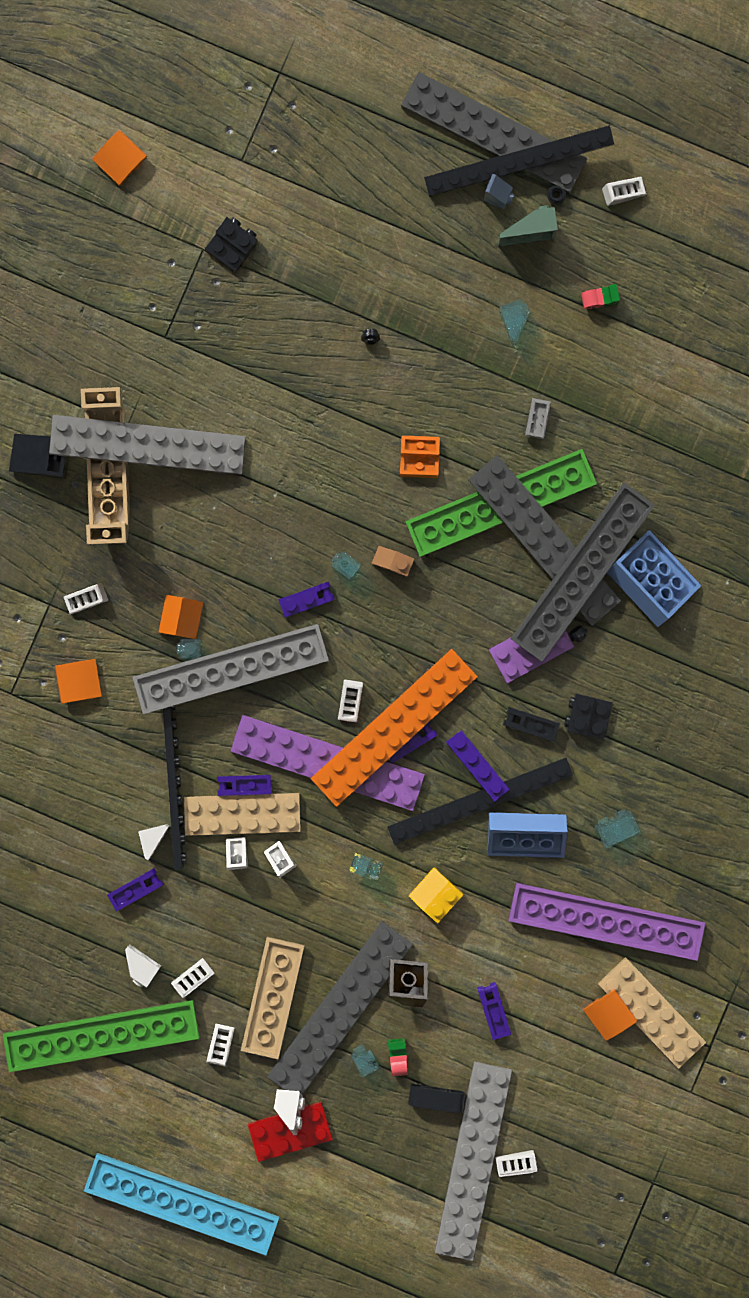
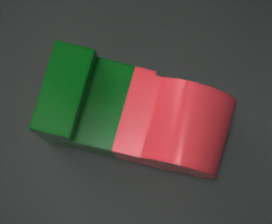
[581,284,620,309]
[388,1038,408,1076]

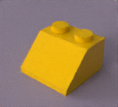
[409,867,463,923]

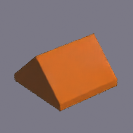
[159,595,204,640]

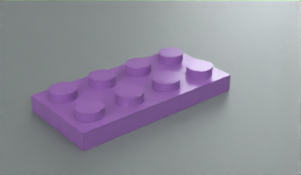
[489,630,574,683]

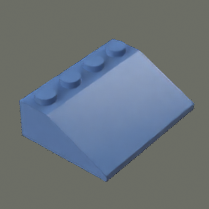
[607,530,701,627]

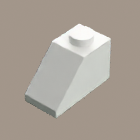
[125,945,161,988]

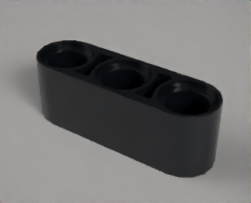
[408,1084,466,1113]

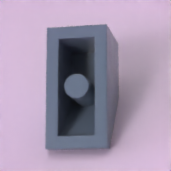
[483,174,514,210]

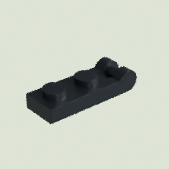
[503,707,560,741]

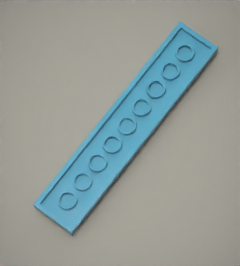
[84,1153,279,1255]

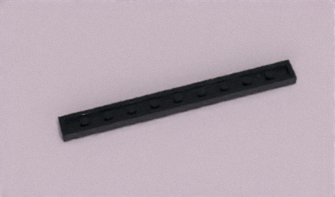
[424,125,614,197]
[163,705,187,869]
[387,757,573,845]

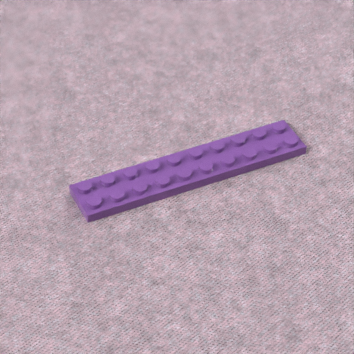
[231,715,425,811]
[508,883,705,961]

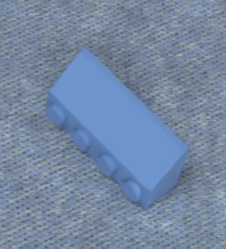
[487,813,567,858]

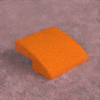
[92,130,147,185]
[400,436,440,478]
[55,659,102,704]
[583,989,638,1041]

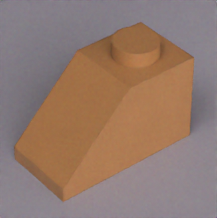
[372,546,414,578]

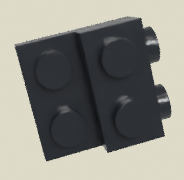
[205,217,258,273]
[564,694,613,740]

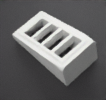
[602,177,647,206]
[64,583,108,615]
[338,680,363,722]
[171,958,214,998]
[207,1024,235,1067]
[495,1150,538,1177]

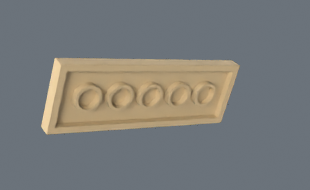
[184,793,301,836]
[241,937,305,1059]
[598,957,706,1069]

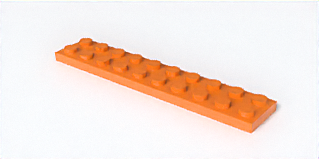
[310,649,478,807]

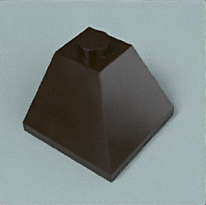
[389,959,428,1007]

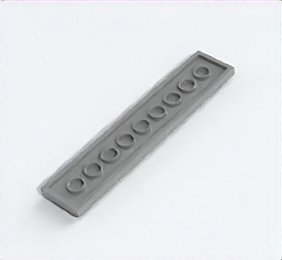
[49,415,245,475]
[132,624,329,714]
[435,1061,512,1261]

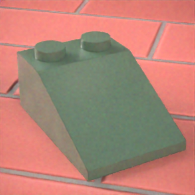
[498,205,558,247]

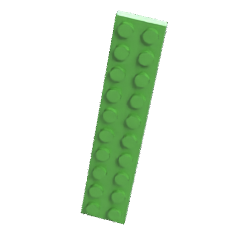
[405,449,597,557]
[3,1000,200,1072]

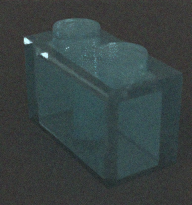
[594,809,641,848]

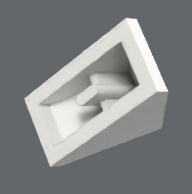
[139,824,170,860]
[226,837,248,870]
[264,841,296,878]

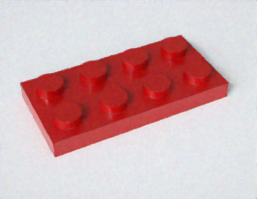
[248,1101,333,1162]

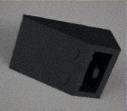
[9,434,69,479]

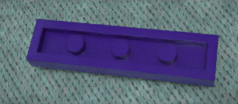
[446,730,510,802]

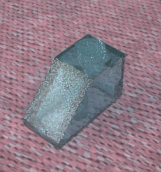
[499,299,530,346]

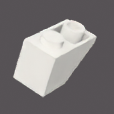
[274,1089,305,1135]

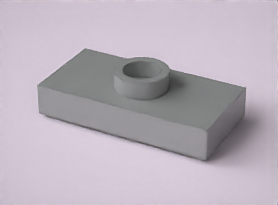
[525,398,551,440]

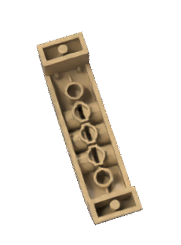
[81,387,130,545]

